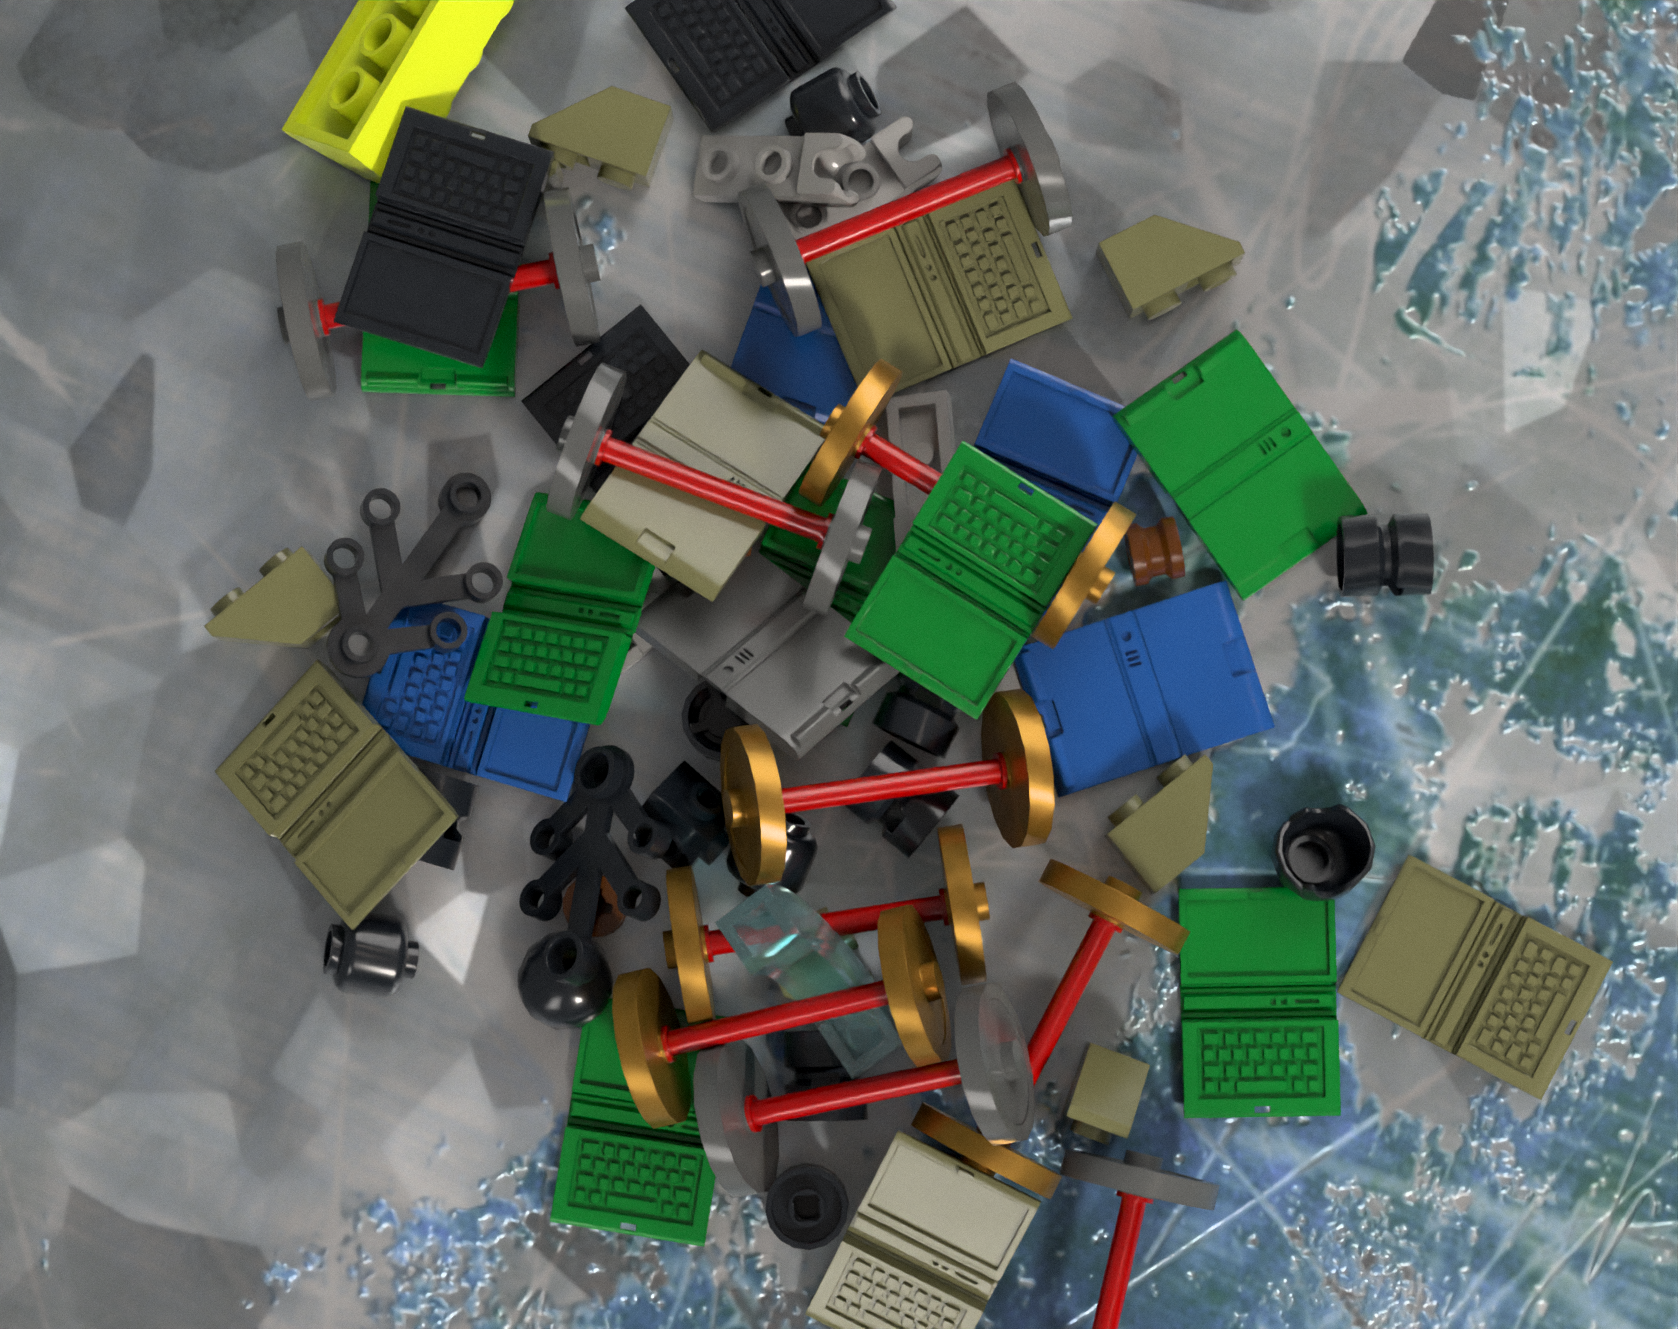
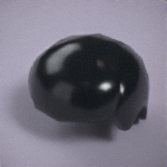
[1271,804,1376,901]
[517,932,613,1030]

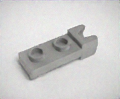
[778,116,942,240]
[692,133,866,208]
[886,390,956,552]

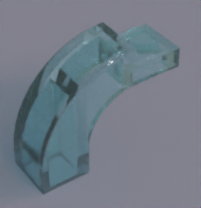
[715,884,903,1079]

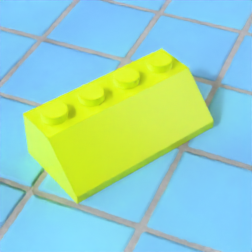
[281,0,514,183]

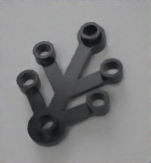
[324,473,503,678]
[519,745,671,987]

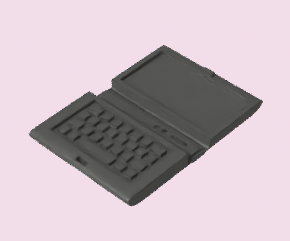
[635,548,900,761]

